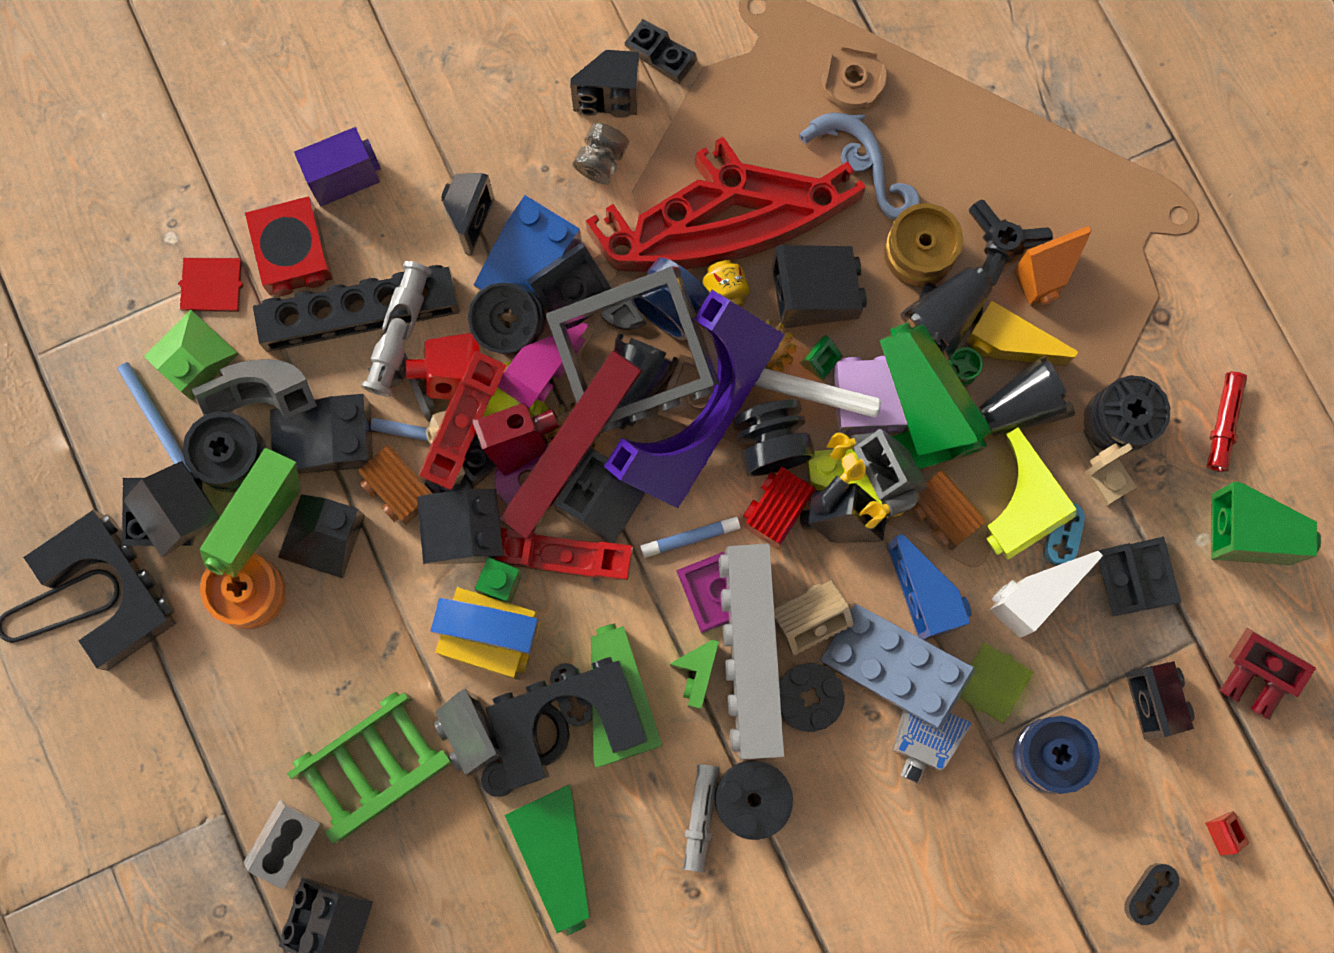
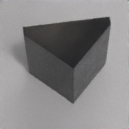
[123,461,220,557]

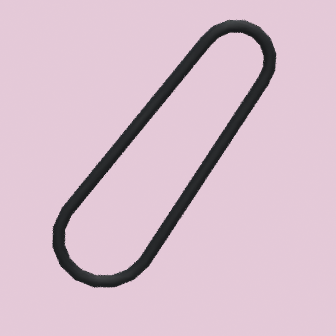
[0,569,120,643]

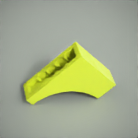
[986,427,1077,560]

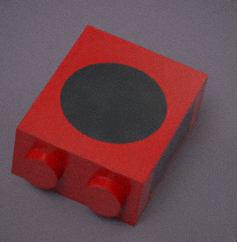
[245,196,333,297]

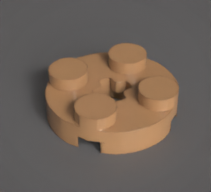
[821,44,887,109]

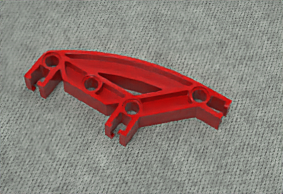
[586,136,866,272]

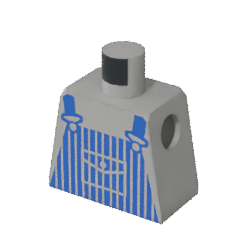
[893,709,972,784]

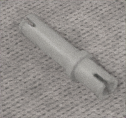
[682,764,720,873]

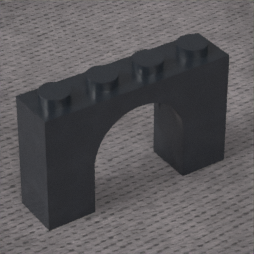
[23,510,177,671]
[485,657,649,789]

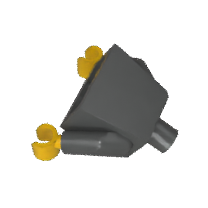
[826,428,927,529]

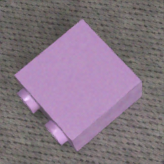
[834,356,908,435]

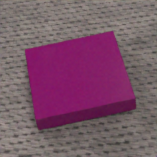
[676,552,729,634]

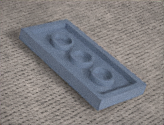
[820,603,975,730]

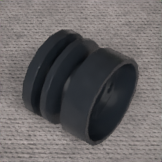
[468,282,546,354]
[1084,375,1171,454]
[732,399,815,477]

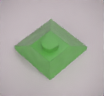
[144,310,238,401]

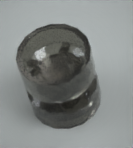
[572,123,629,184]

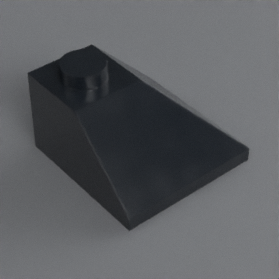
[441,173,495,256]
[278,494,365,579]

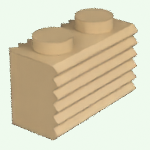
[774,580,854,655]

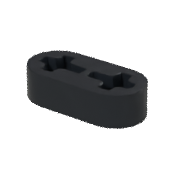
[550,663,593,727]
[1124,863,1179,925]

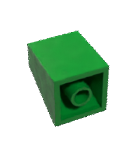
[1211,482,1321,565]

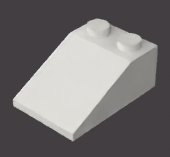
[989,551,1103,638]

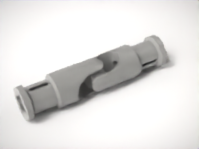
[361,261,433,397]

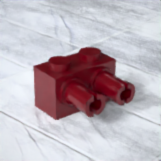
[1219,628,1316,720]

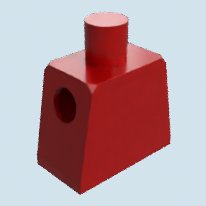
[404,333,480,400]

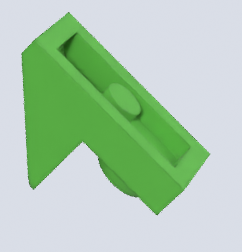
[670,640,719,710]

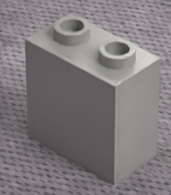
[244,800,320,889]

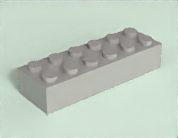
[719,543,784,759]

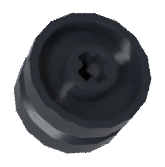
[182,411,267,493]

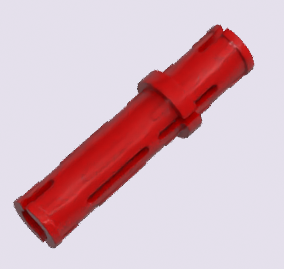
[1206,371,1247,472]

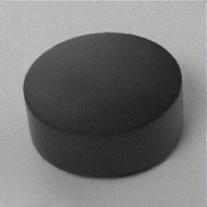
[481,762,513,797]

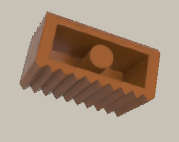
[358,445,433,525]
[910,470,987,550]

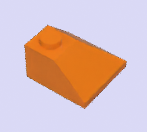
[1014,226,1092,305]

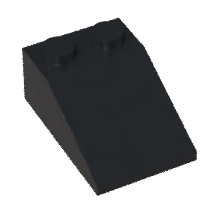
[270,394,373,474]

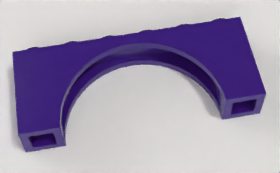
[604,290,785,508]

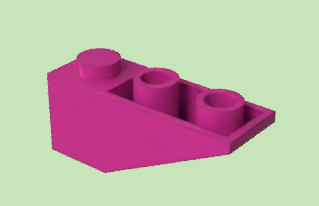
[498,323,588,409]

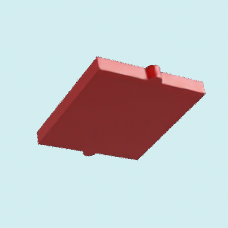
[178,257,244,312]

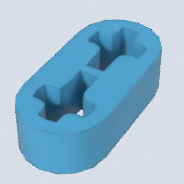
[1044,502,1085,566]

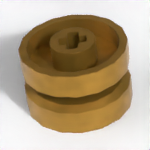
[884,203,963,287]

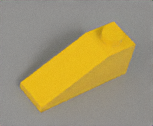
[966,301,1078,366]

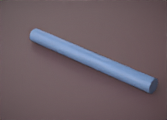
[117,362,193,475]

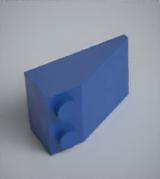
[473,195,582,309]
[887,534,972,640]

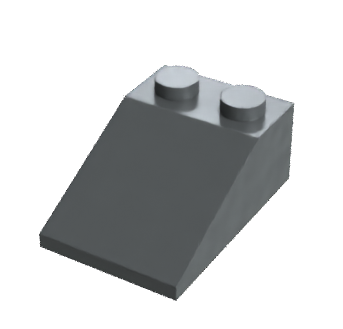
[434,689,502,776]

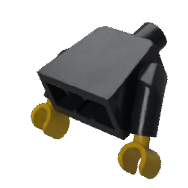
[800,453,904,543]

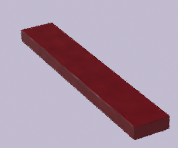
[500,351,643,539]

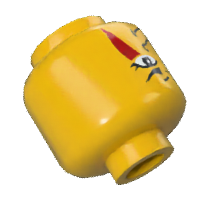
[703,260,750,307]

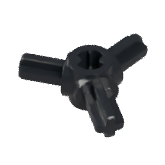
[969,199,1053,286]

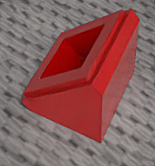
[1205,811,1249,855]

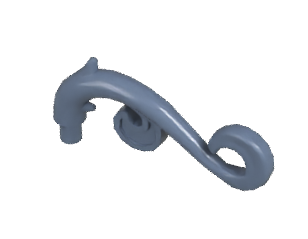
[799,112,920,221]

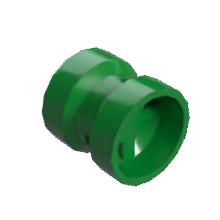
[948,347,983,387]

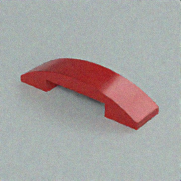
[419,351,507,490]
[495,528,633,580]

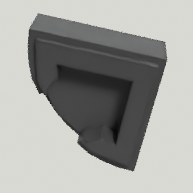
[600,300,646,330]

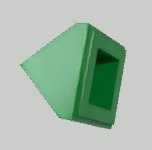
[800,334,843,380]

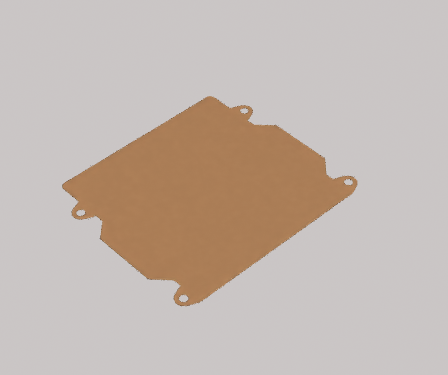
[581,0,1198,567]

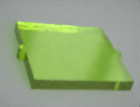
[960,643,1034,724]

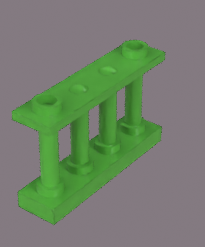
[287,692,453,844]

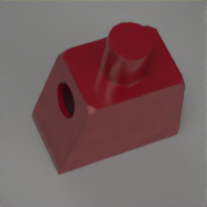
[473,403,561,475]

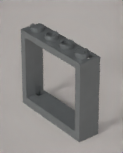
[546,266,720,434]

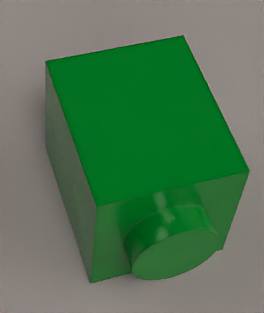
[475,557,522,604]

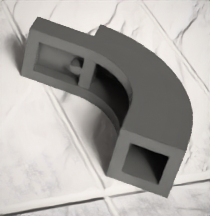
[192,359,317,420]

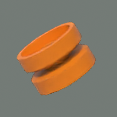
[200,553,286,630]

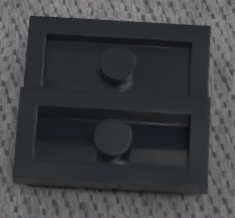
[1097,536,1181,617]

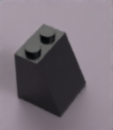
[772,245,867,329]

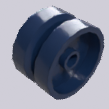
[631,257,710,341]
[1012,716,1100,794]

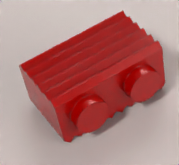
[743,467,816,549]

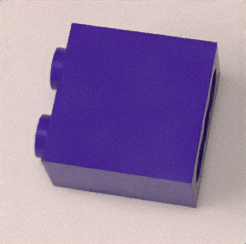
[294,127,381,207]

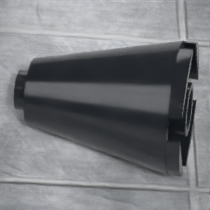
[900,267,992,359]
[613,333,680,430]
[979,355,1075,436]

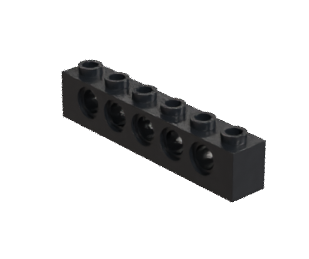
[253,265,460,352]

